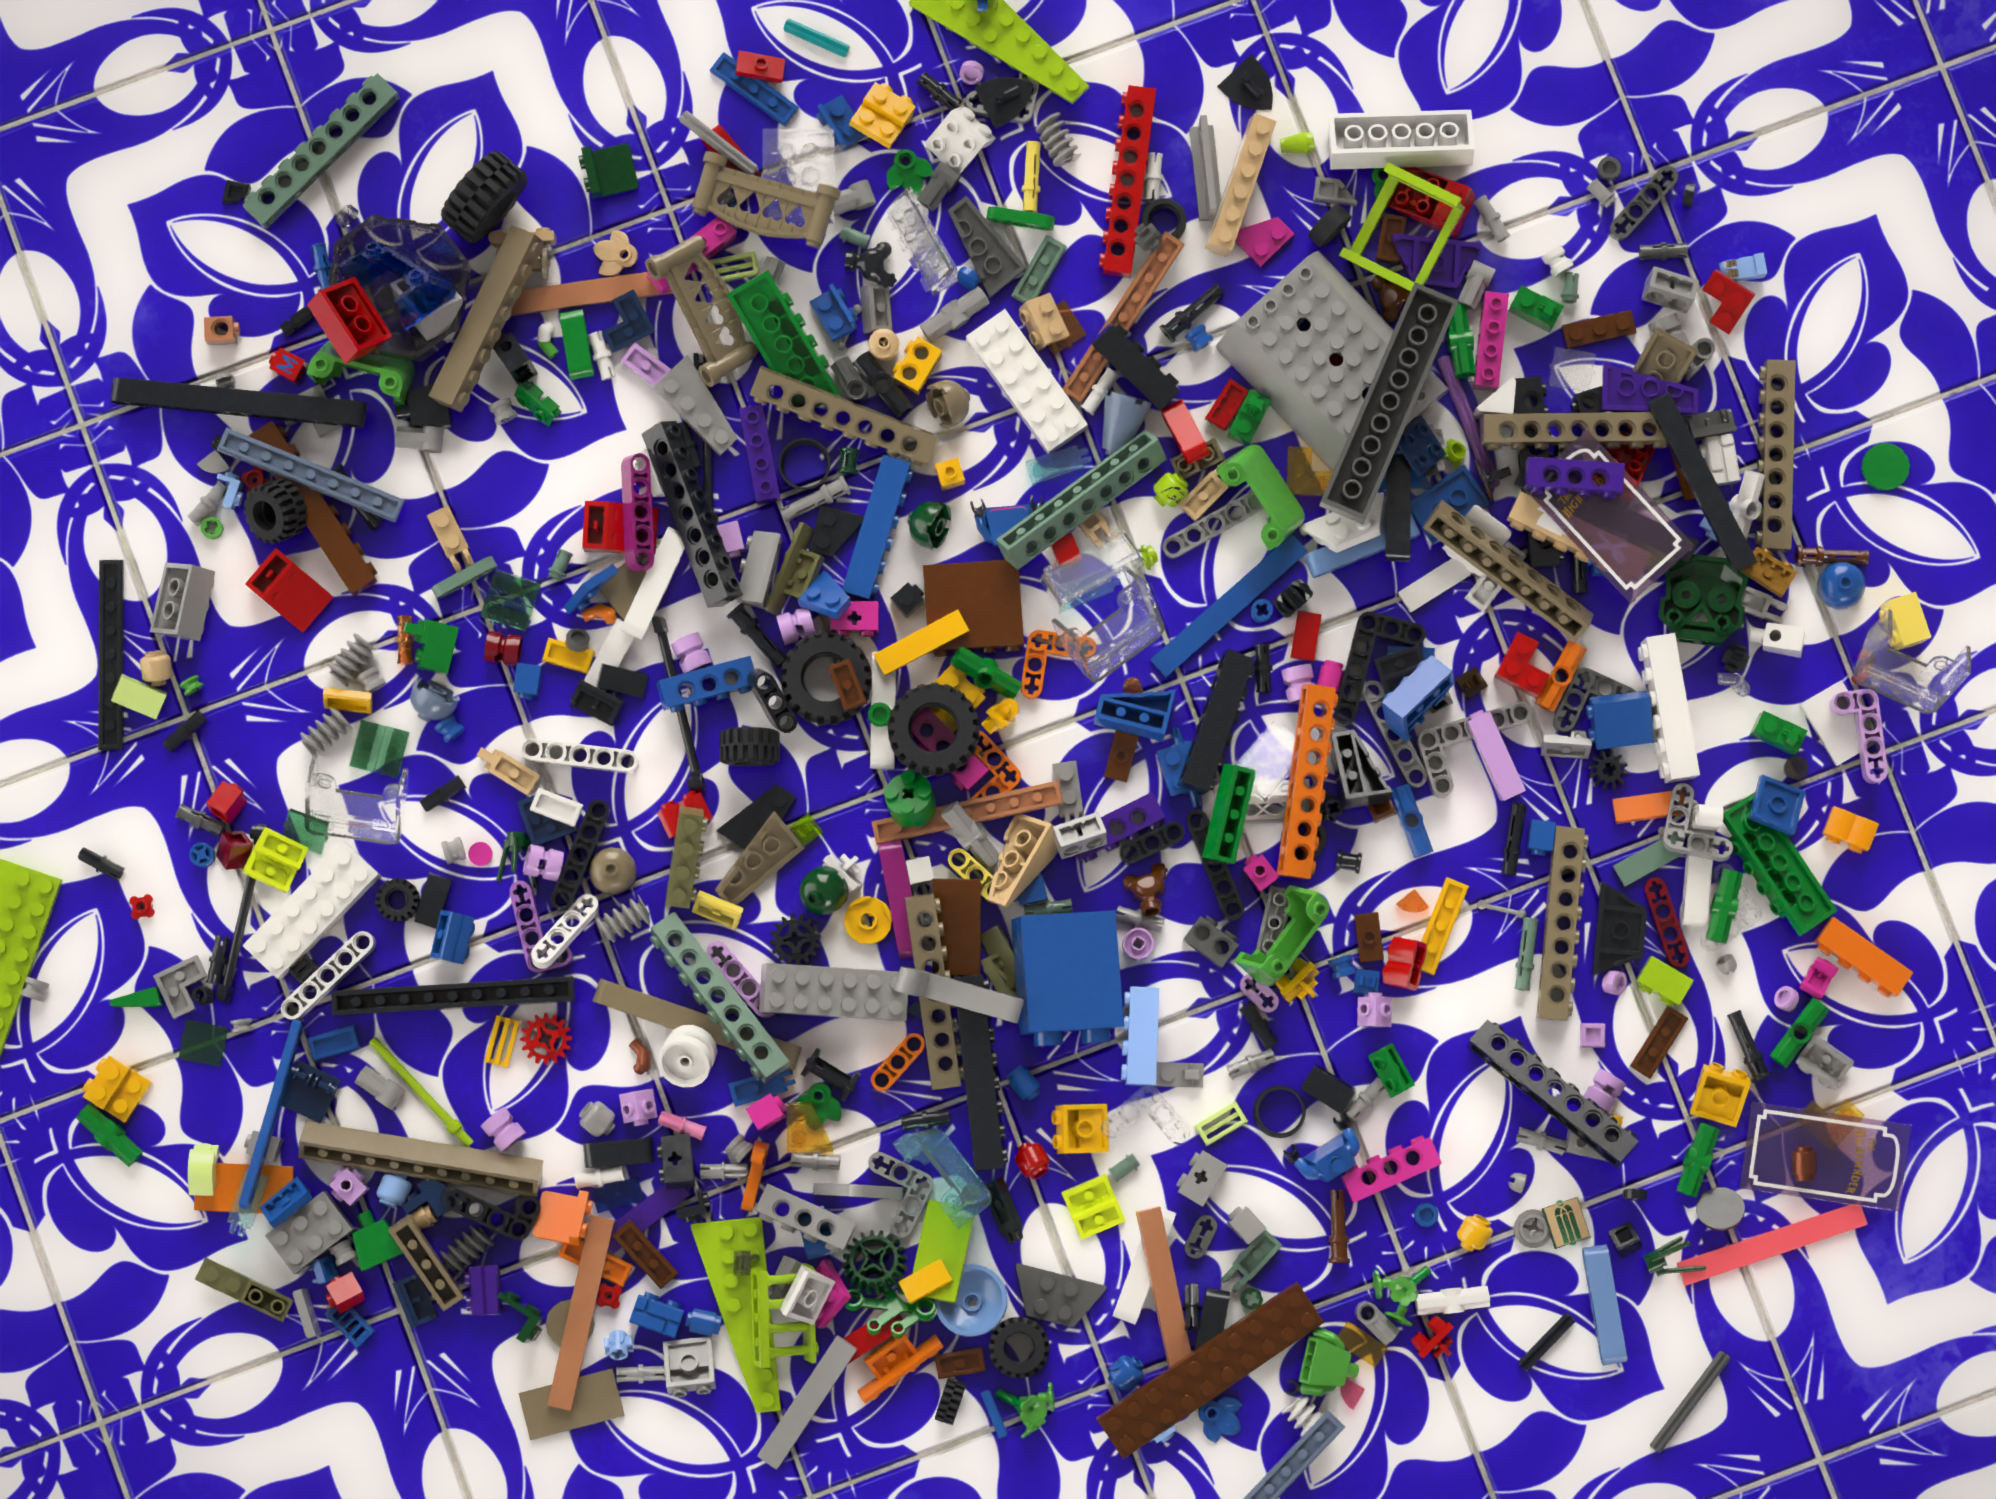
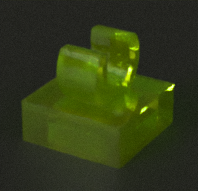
[789,813,823,847]

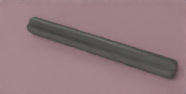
[1650,1351,1730,1453]

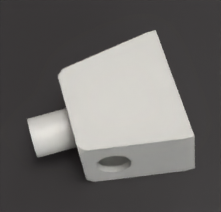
[1749,623,1805,658]

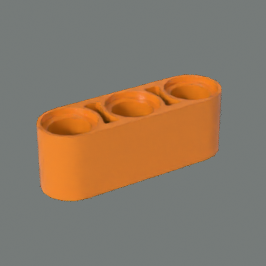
[871,1033,925,1092]

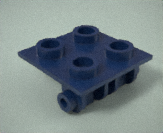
[1394,414,1446,478]
[281,1060,341,1123]

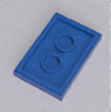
[1411,465,1491,544]

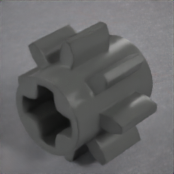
[1134,223,1163,252]

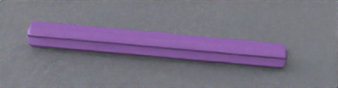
[1438,355,1500,489]

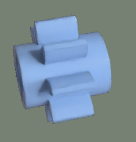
[604,1330,633,1360]

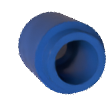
[1006,1065,1041,1101]
[685,1308,722,1336]

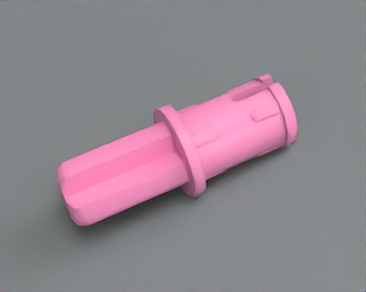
[658,1111,707,1141]

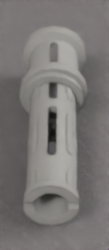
[780,475,851,523]

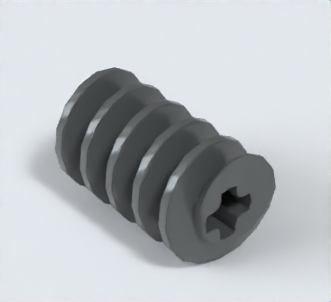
[440,1224,495,1275]

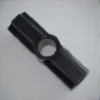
[853,350,914,419]

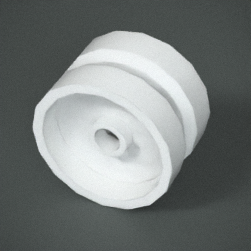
[658,1025,717,1087]

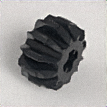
[1272,578,1313,618]
[1587,750,1628,791]

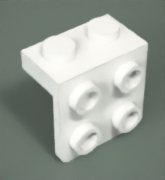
[925,105,996,174]
[1443,505,1512,577]

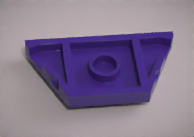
[1391,233,1482,289]

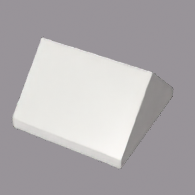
[1473,378,1516,419]
[780,1265,835,1325]

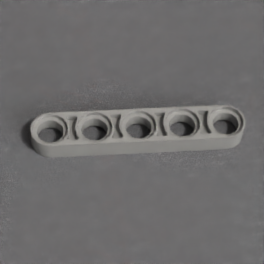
[1162,491,1264,559]
[1362,680,1427,788]

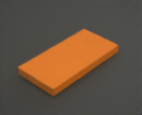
[194,1163,295,1214]

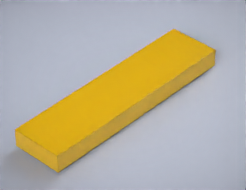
[873,610,969,676]
[1421,877,1469,975]

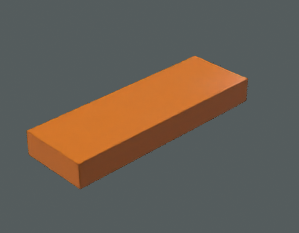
[1612,790,1687,824]
[558,1240,634,1287]

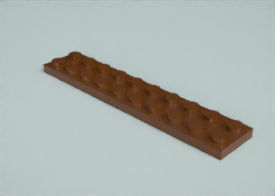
[1096,1281,1324,1459]

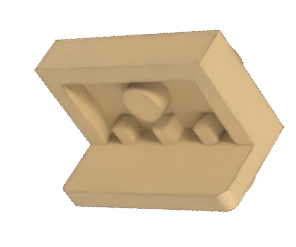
[1019,293,1070,351]

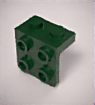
[578,143,639,199]
[497,1291,545,1343]

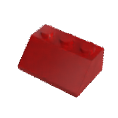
[307,277,393,364]

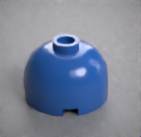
[1817,562,1866,610]

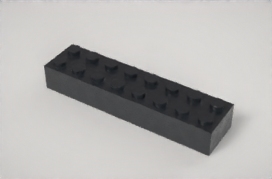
[954,974,1008,1171]

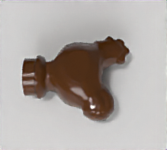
[1370,275,1411,322]
[1123,862,1168,917]

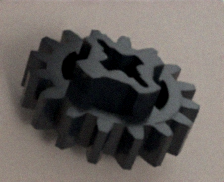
[769,914,822,965]

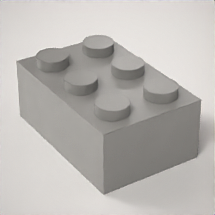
[265,1191,356,1274]

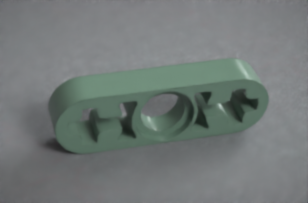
[431,556,498,599]

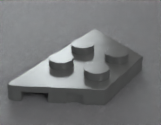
[1016,1263,1107,1327]

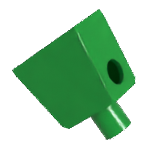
[352,1210,404,1271]

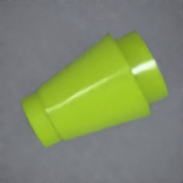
[1280,131,1315,154]

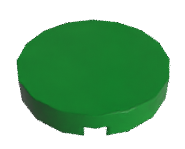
[1861,443,1910,491]

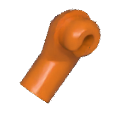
[581,604,617,624]

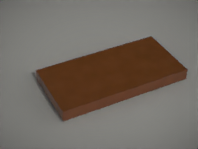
[932,878,981,975]

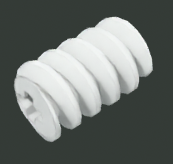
[1282,1396,1322,1437]

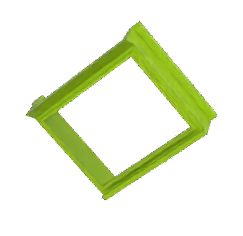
[1339,162,1465,291]

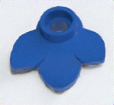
[1198,1397,1242,1443]

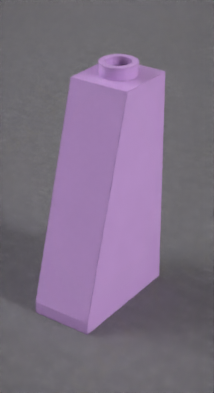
[1466,709,1526,801]

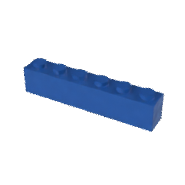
[842,455,914,601]

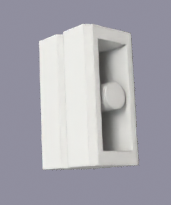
[1699,433,1741,486]

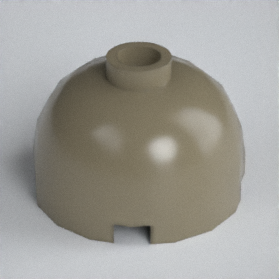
[926,380,970,429]
[589,847,637,895]

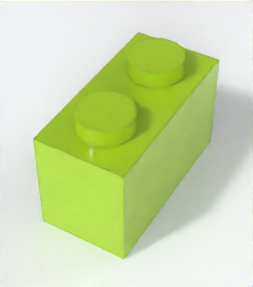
[1635,956,1694,1007]

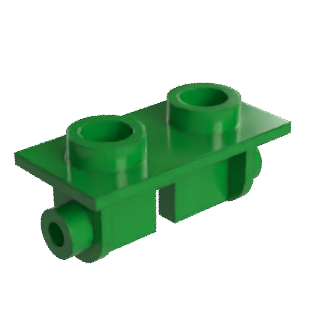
[514,380,562,427]

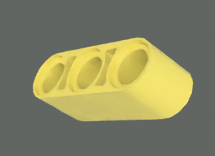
[948,848,995,904]

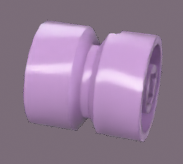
[776,608,817,646]
[671,632,712,673]
[1281,664,1316,704]
[523,844,564,882]
[1122,928,1154,961]
[1583,1069,1626,1113]
[480,1107,526,1153]

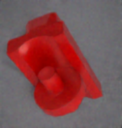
[1410,1315,1454,1359]

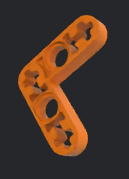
[1021,630,1096,699]
[969,731,1021,800]
[741,1140,770,1212]

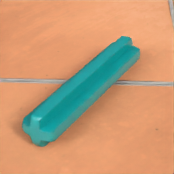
[783,19,850,57]

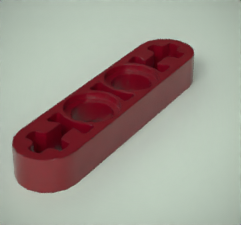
[1643,877,1690,968]

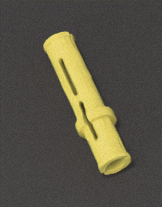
[1022,141,1041,213]

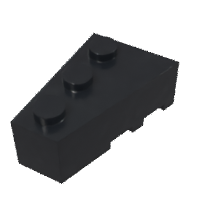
[1329,729,1393,810]

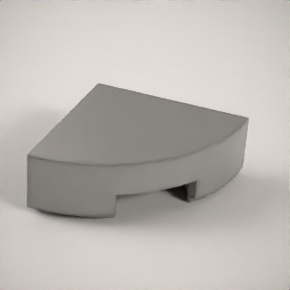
[197,450,231,474]

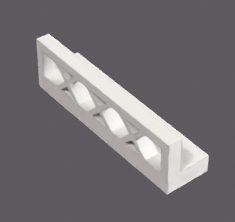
[1213,779,1310,820]

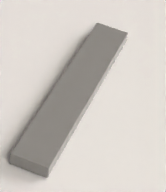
[757,1335,858,1470]

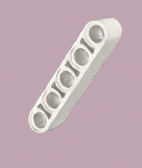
[621,527,685,640]
[870,652,896,769]
[521,738,640,774]
[281,931,376,1020]
[1113,1205,1176,1325]

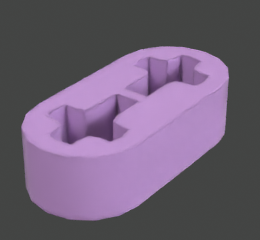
[1239,974,1279,1013]

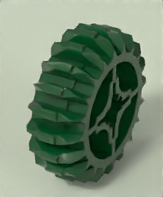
[842,1230,908,1295]

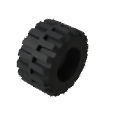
[244,479,308,544]
[720,727,780,766]
[989,1317,1050,1378]

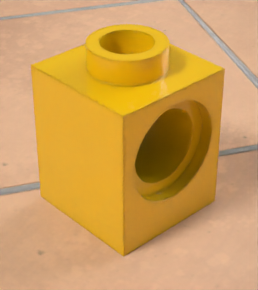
[935,457,965,491]

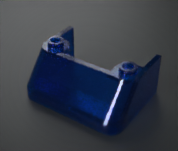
[339,242,457,331]

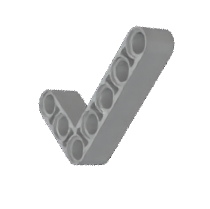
[1416,702,1532,798]
[894,967,1024,1023]

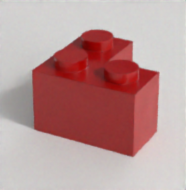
[1494,632,1550,699]

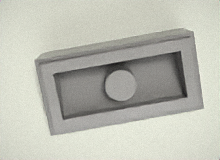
[860,284,892,334]

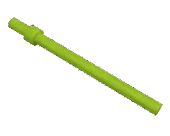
[369,1037,474,1147]

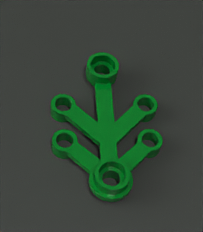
[844,1276,938,1338]

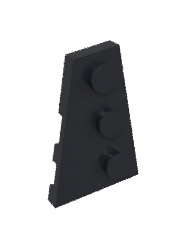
[716,784,796,850]

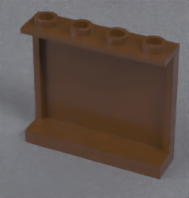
[923,560,1024,657]

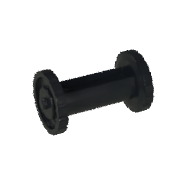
[800,1048,861,1101]

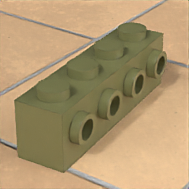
[665,806,708,909]

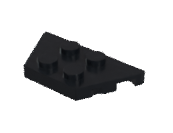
[1592,882,1647,975]

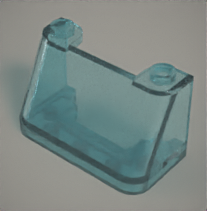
[892,1128,992,1229]

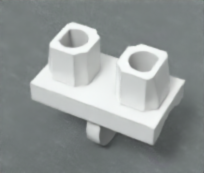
[822,853,862,892]

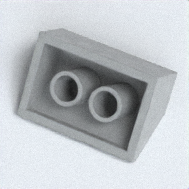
[390,263,463,341]
[736,531,783,609]
[150,563,216,641]

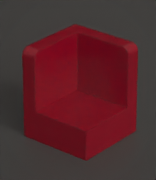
[216,830,253,870]

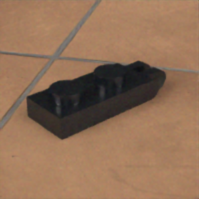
[981,1176,1023,1244]

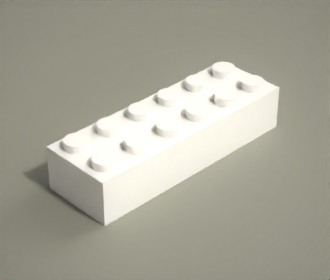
[1327,110,1475,170]
[966,309,1088,456]
[1638,633,1700,784]
[243,841,381,980]

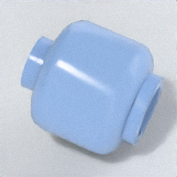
[376,1174,412,1209]

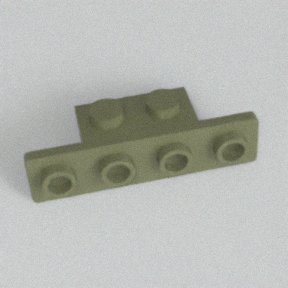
[764,522,825,616]
[980,925,1017,997]

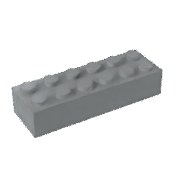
[759,963,908,1021]

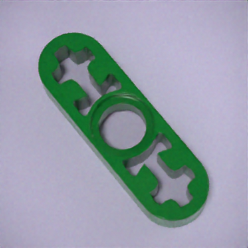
[986,206,1055,231]

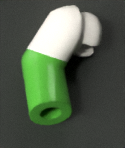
[537,322,559,359]

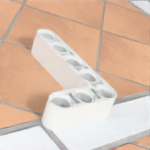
[1681,804,1723,927]

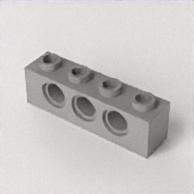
[755,1184,857,1253]

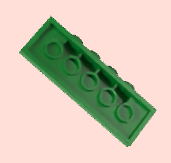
[726,270,840,416]
[1723,792,1838,936]

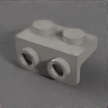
[1796,1033,1854,1090]

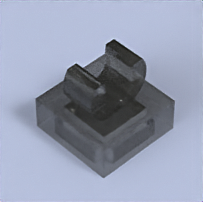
[733,1250,760,1276]

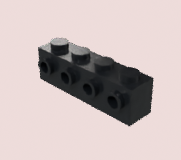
[1091,322,1180,411]

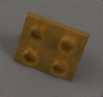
[1740,546,1798,598]

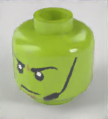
[1153,472,1189,507]

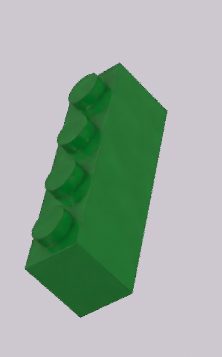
[1202,764,1257,864]

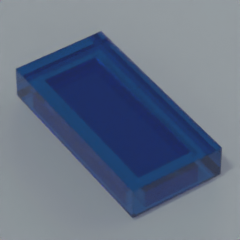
[591,1177,645,1214]

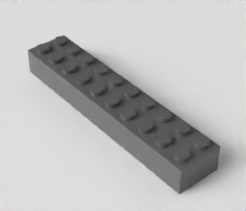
[1319,282,1459,524]

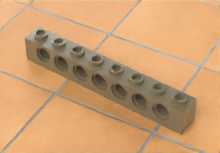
[1755,359,1796,553]
[750,366,939,466]
[1480,412,1667,450]
[1423,500,1594,642]
[1536,826,1588,1021]
[905,893,965,1090]

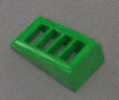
[109,987,164,1007]

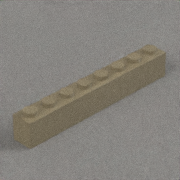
[428,225,544,413]

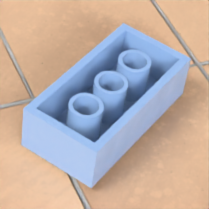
[1121,987,1160,1086]

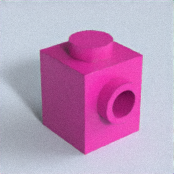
[1242,854,1279,893]

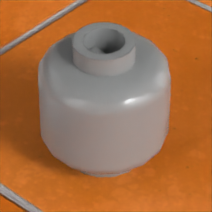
[579,1101,615,1137]

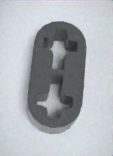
[1184,1215,1217,1259]

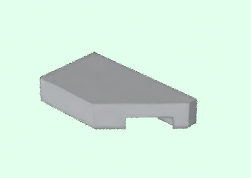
[1313,176,1357,207]

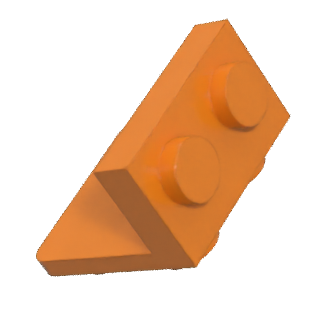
[533,1190,593,1246]

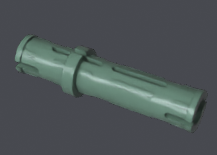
[1514,917,1539,991]

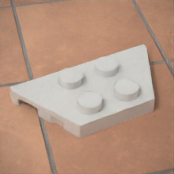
[1299,492,1386,553]

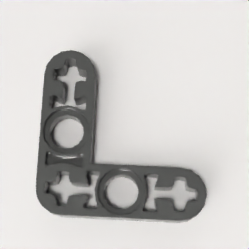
[1553,667,1636,733]

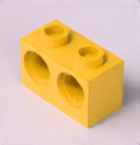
[892,336,942,395]

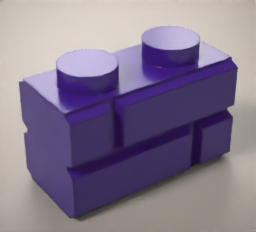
[465,1265,502,1316]

